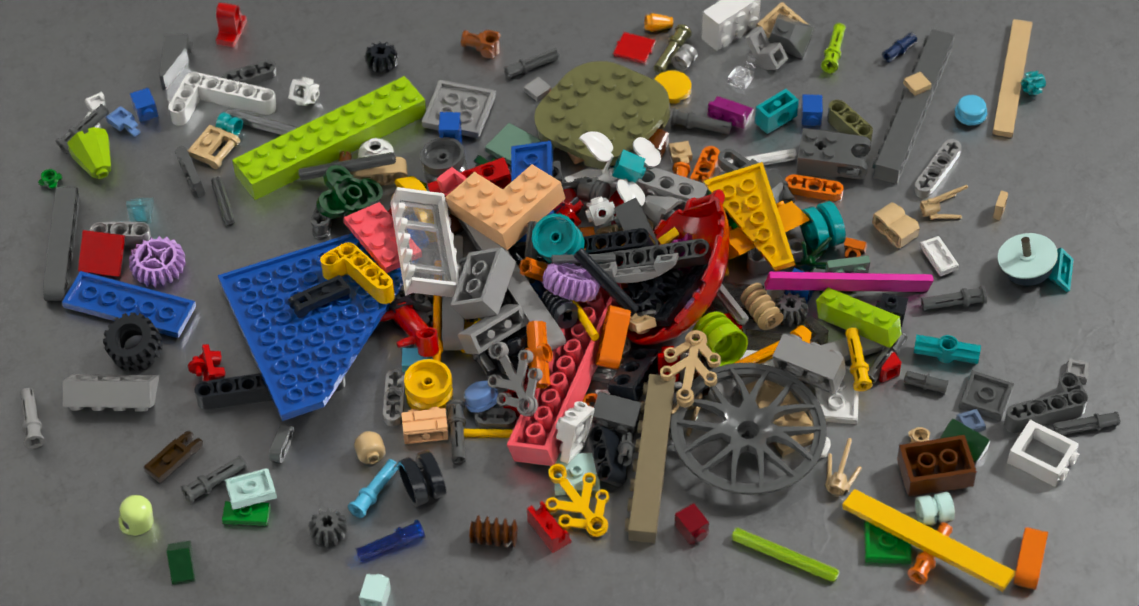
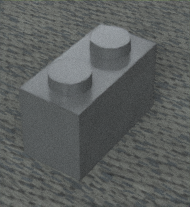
[592,392,641,434]

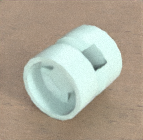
[915,492,955,526]

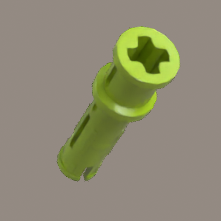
[821,23,846,73]

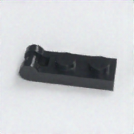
[287,275,350,318]

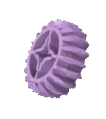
[129,236,186,288]
[542,263,600,302]

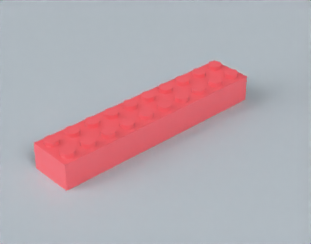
[507,283,622,466]

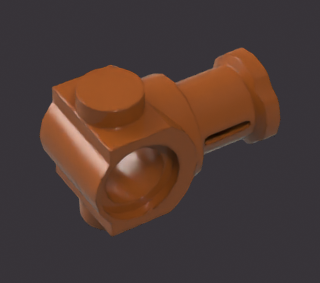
[461,30,501,59]

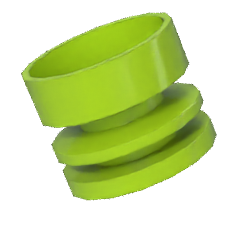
[692,311,748,366]

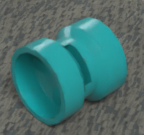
[215,112,243,136]

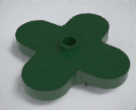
[316,165,383,218]

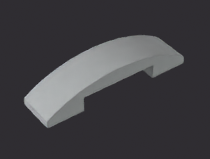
[598,253,679,283]

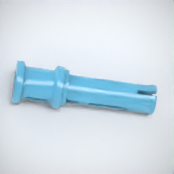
[348,459,398,518]

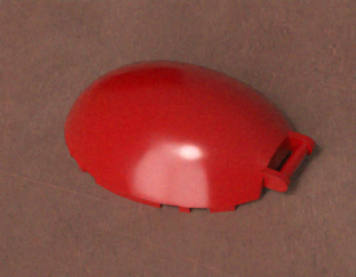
[626,189,729,345]

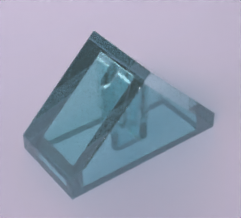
[126,197,154,224]

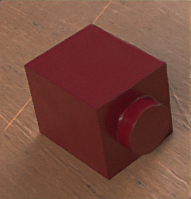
[674,503,709,545]

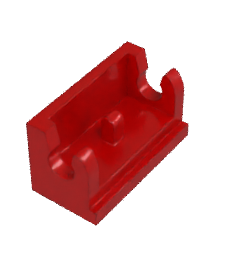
[527,501,572,553]

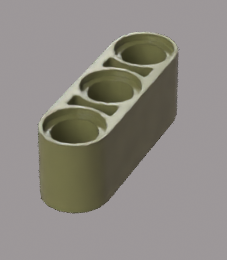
[827,99,873,146]

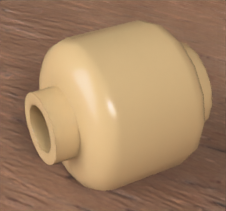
[354,431,386,464]

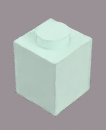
[359,574,391,606]

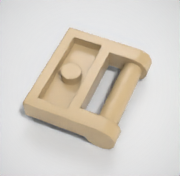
[188,125,240,170]

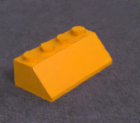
[728,201,809,260]

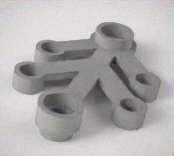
[488,341,543,416]

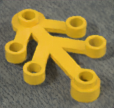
[546,464,609,537]

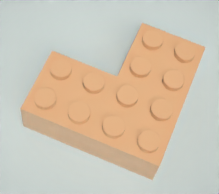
[445,164,565,250]

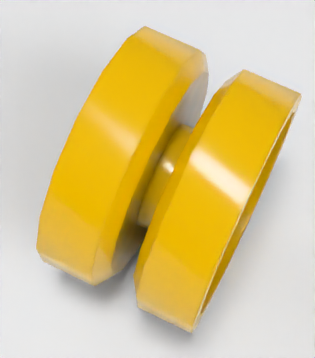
[404,359,453,411]

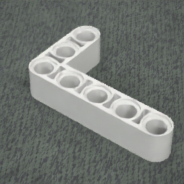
[168,72,277,126]

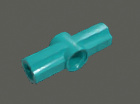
[914,335,981,364]

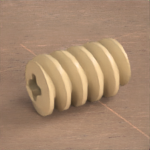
[740,283,784,330]

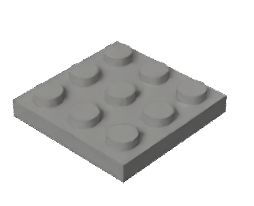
[422,80,496,138]

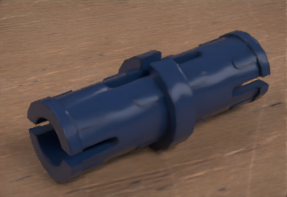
[882,33,918,62]

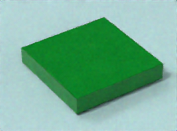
[864,521,912,565]

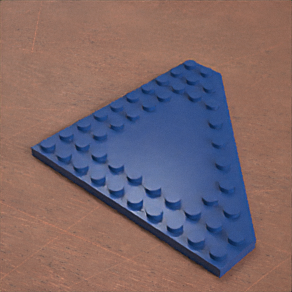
[218,214,429,421]

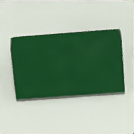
[940,419,990,463]

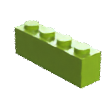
[816,287,902,348]

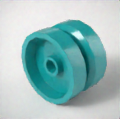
[800,201,846,252]
[532,214,585,264]

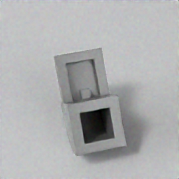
[745,27,788,70]

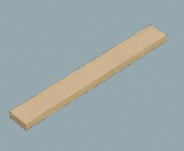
[992,19,1032,138]

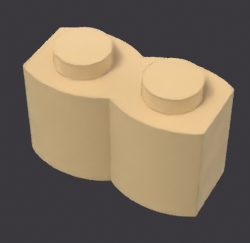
[872,202,920,248]

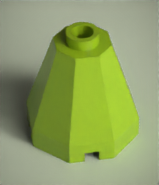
[67,127,111,179]

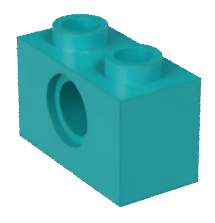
[754,89,799,134]

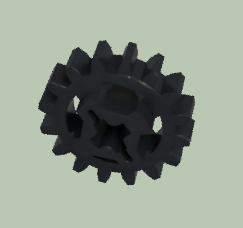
[623,276,666,313]

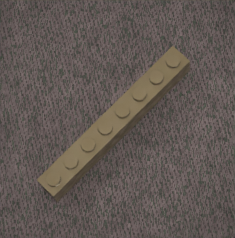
[625,374,676,543]

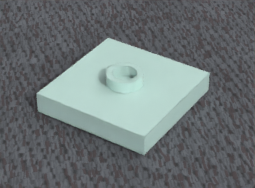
[555,453,600,496]
[225,468,277,510]

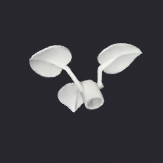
[579,132,661,206]

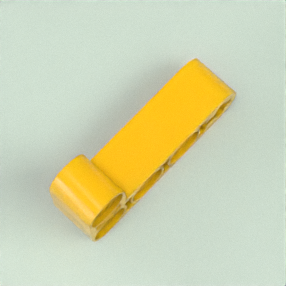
[320,243,395,304]

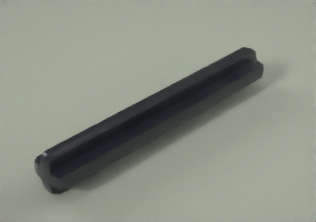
[574,248,639,316]

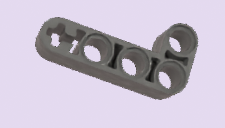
[1004,372,1088,433]

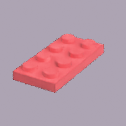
[344,202,422,273]

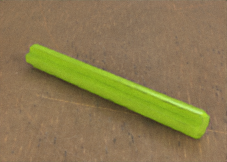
[732,528,839,582]

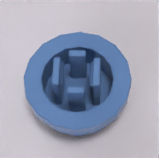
[464,381,499,413]

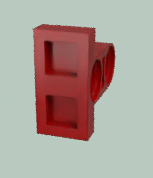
[215,2,247,48]

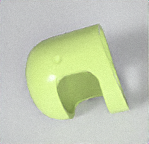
[119,495,154,536]

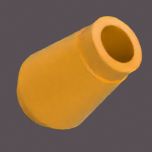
[644,13,673,32]

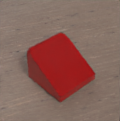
[879,352,902,383]

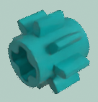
[1021,71,1046,95]

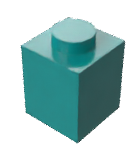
[612,149,646,183]

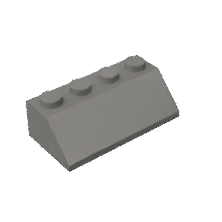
[62,374,159,411]

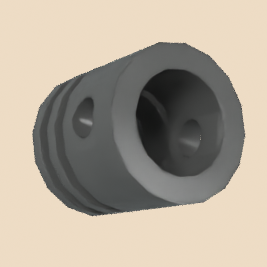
[577,177,611,203]

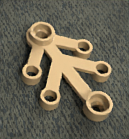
[660,330,721,407]

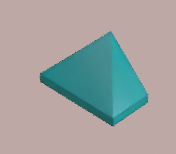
[1048,247,1074,292]

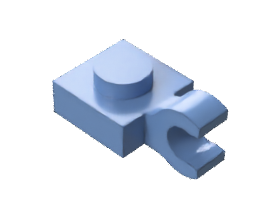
[106,106,141,137]

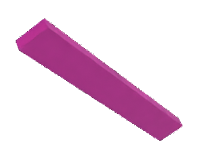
[764,272,934,292]

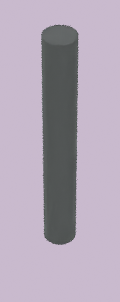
[551,254,616,264]

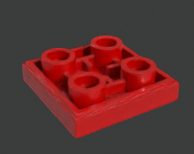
[78,230,125,277]

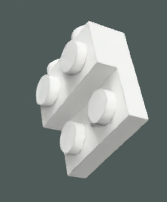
[556,401,595,464]

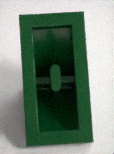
[166,540,195,585]

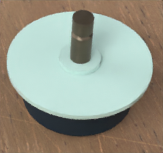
[998,233,1058,286]

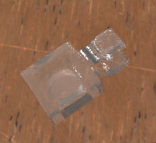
[728,56,757,90]

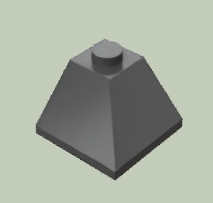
[768,14,815,59]

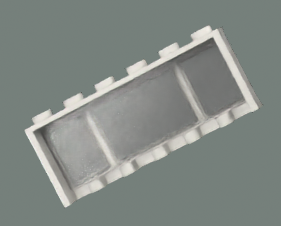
[390,187,460,299]

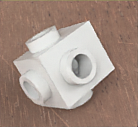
[288,77,320,106]
[585,196,615,228]

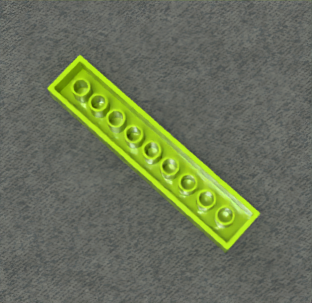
[232,76,426,200]

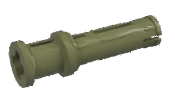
[653,24,692,74]

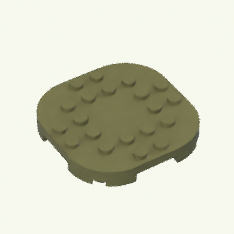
[534,61,670,169]

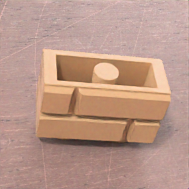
[402,407,449,444]

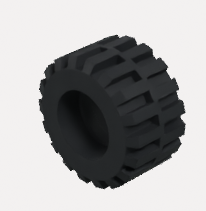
[103,312,163,372]

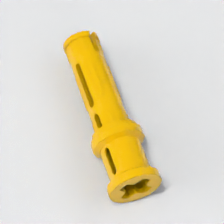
[845,328,873,392]

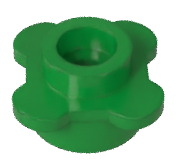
[38,169,62,189]

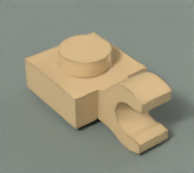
[669,141,692,164]
[628,313,657,334]

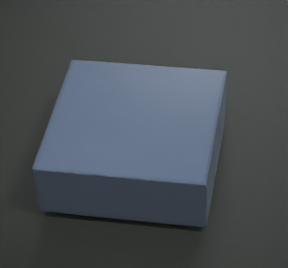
[956,409,986,432]

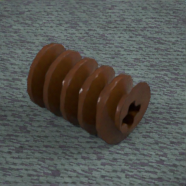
[469,515,518,548]

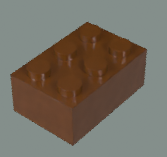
[897,435,977,497]

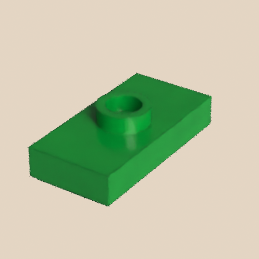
[222,501,271,526]

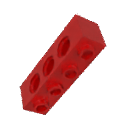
[427,157,512,210]

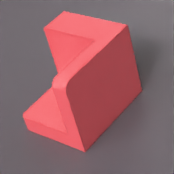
[437,167,467,196]

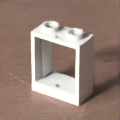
[1007,420,1079,487]

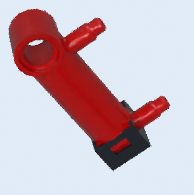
[380,296,439,357]

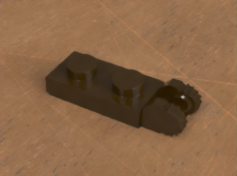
[143,431,203,483]

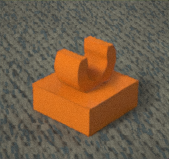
[844,237,867,258]

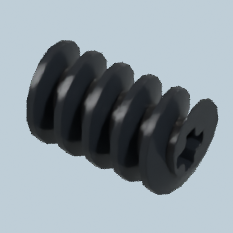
[541,289,578,329]

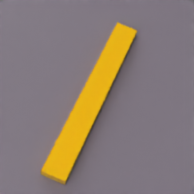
[842,489,1015,592]

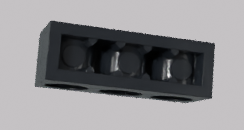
[608,347,658,402]

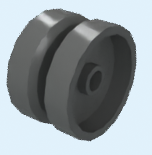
[420,137,468,183]

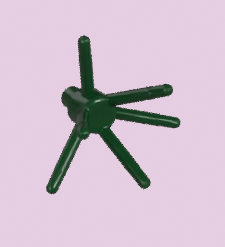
[792,237,832,293]

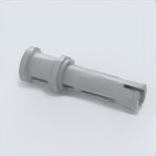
[20,388,44,449]

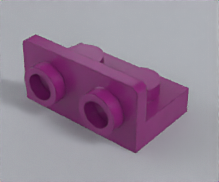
[707,96,753,129]

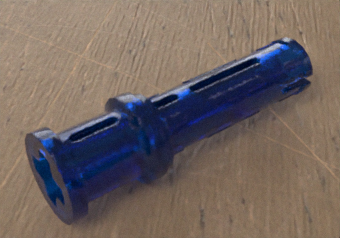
[356,519,425,562]

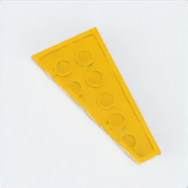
[703,162,795,272]

